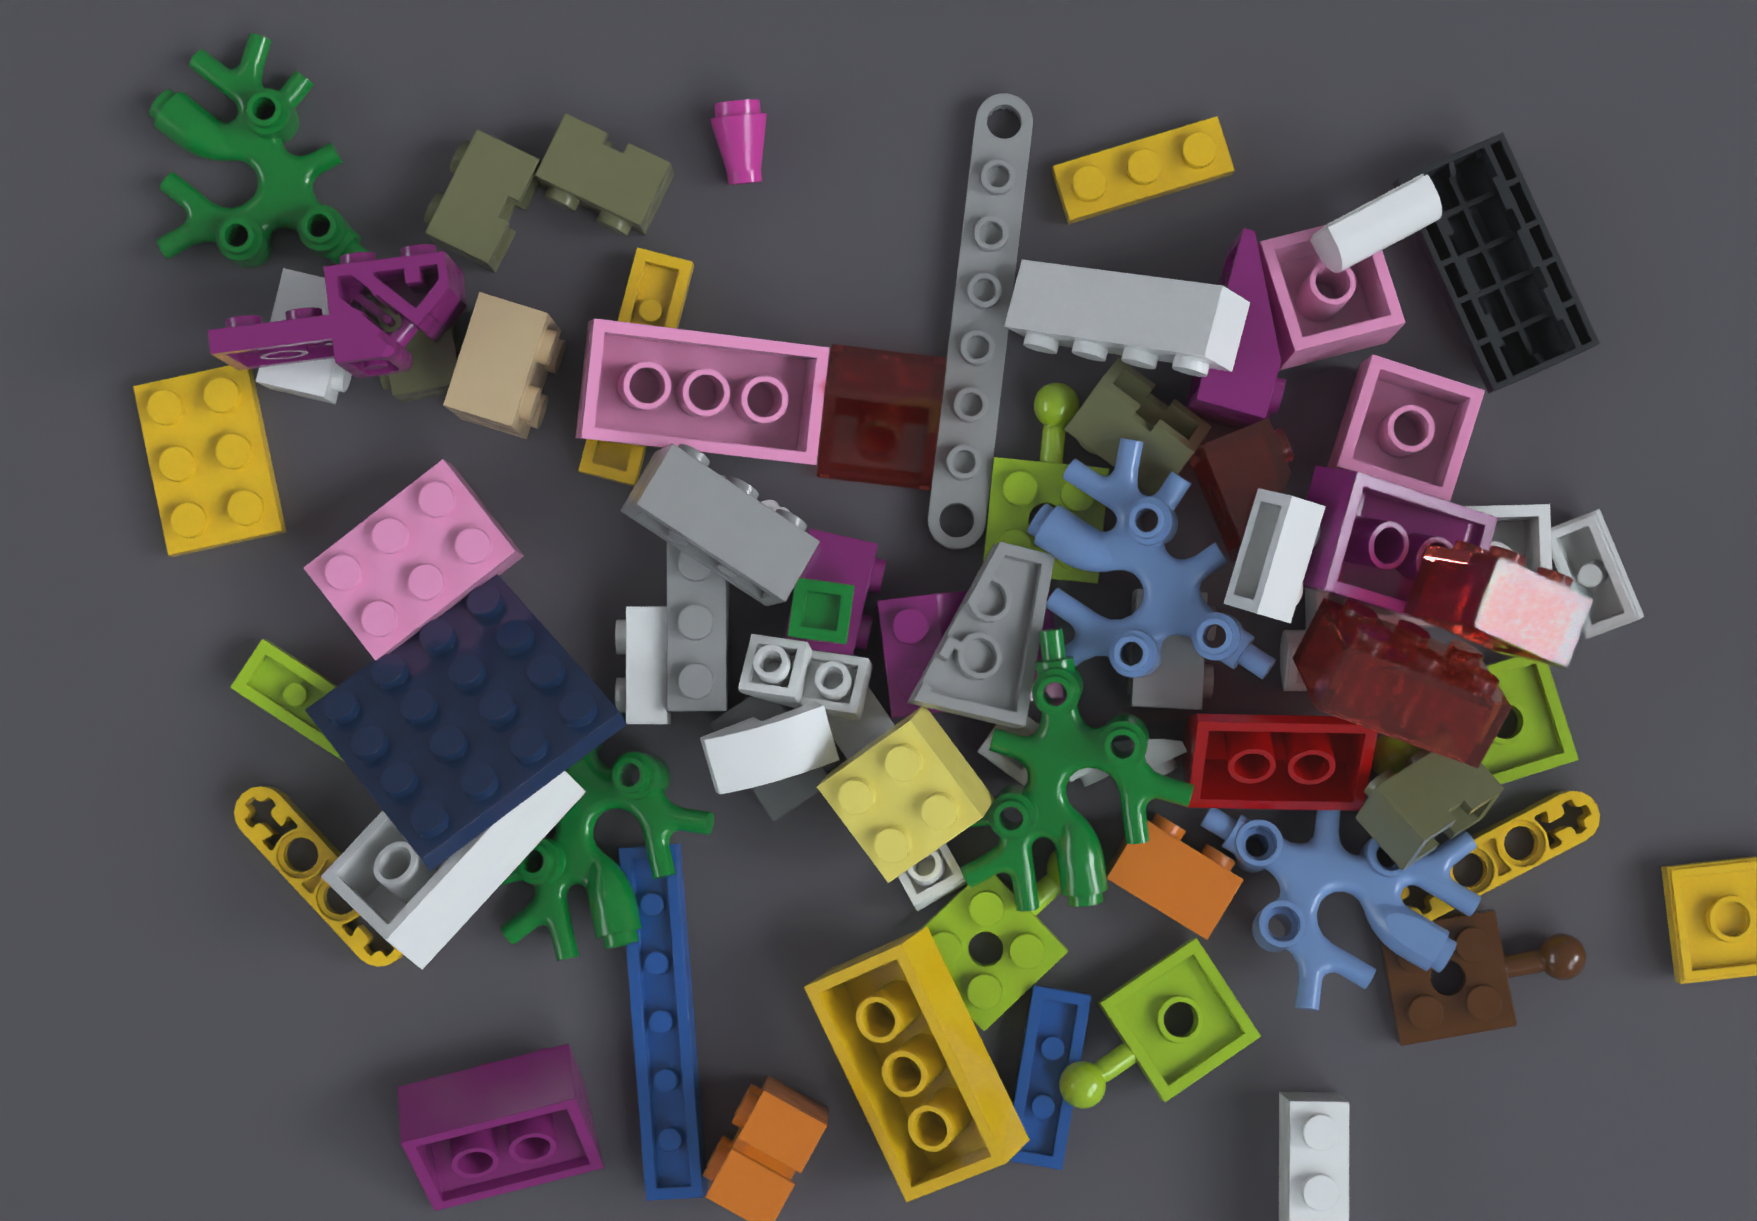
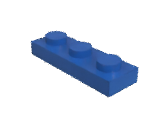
[1009,984,1091,1170]

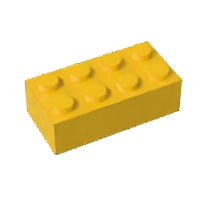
[804,926,1030,1203]

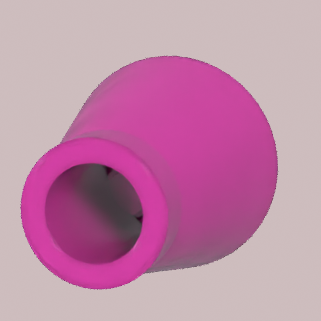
[710,99,767,185]

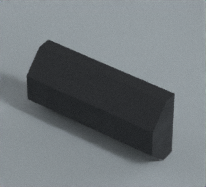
[1393,132,1600,394]

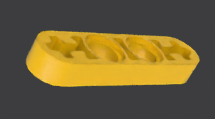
[234,786,403,967]
[1401,790,1600,921]

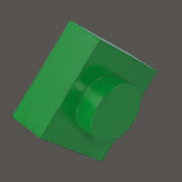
[788,578,855,645]

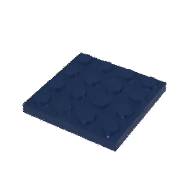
[305,574,627,871]

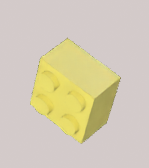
[817,706,995,883]

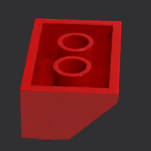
[1182,714,1379,811]

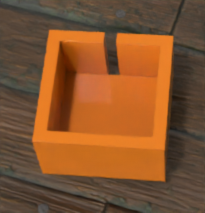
[702,1075,829,1221]

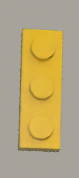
[1051,116,1235,225]

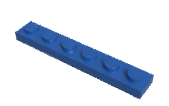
[619,843,708,1201]

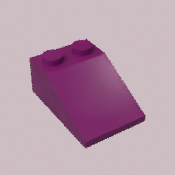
[1185,228,1286,432]
[1303,466,1498,632]
[877,587,1063,718]

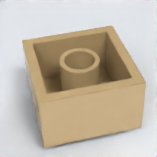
[443,292,566,439]

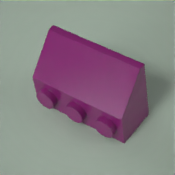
[397,1043,604,1211]

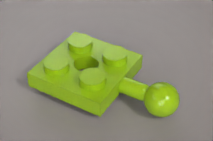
[983,382,1109,584]
[1372,649,1579,784]
[920,850,1068,1031]
[1059,938,1261,1109]

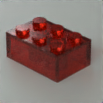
[1292,598,1512,768]

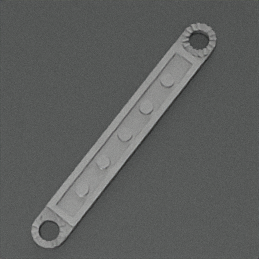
[927,93,1033,550]

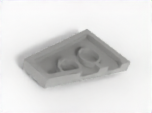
[907,542,1054,729]

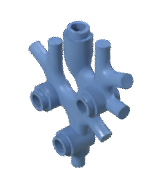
[1028,438,1276,679]
[1200,808,1482,1011]

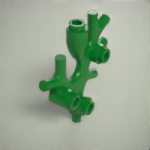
[149,33,378,269]
[960,628,1194,911]
[500,743,714,962]

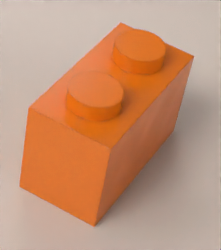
[1106,813,1244,940]

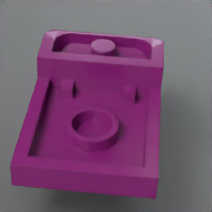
[208,244,467,379]

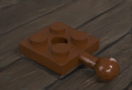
[1378,909,1586,1046]

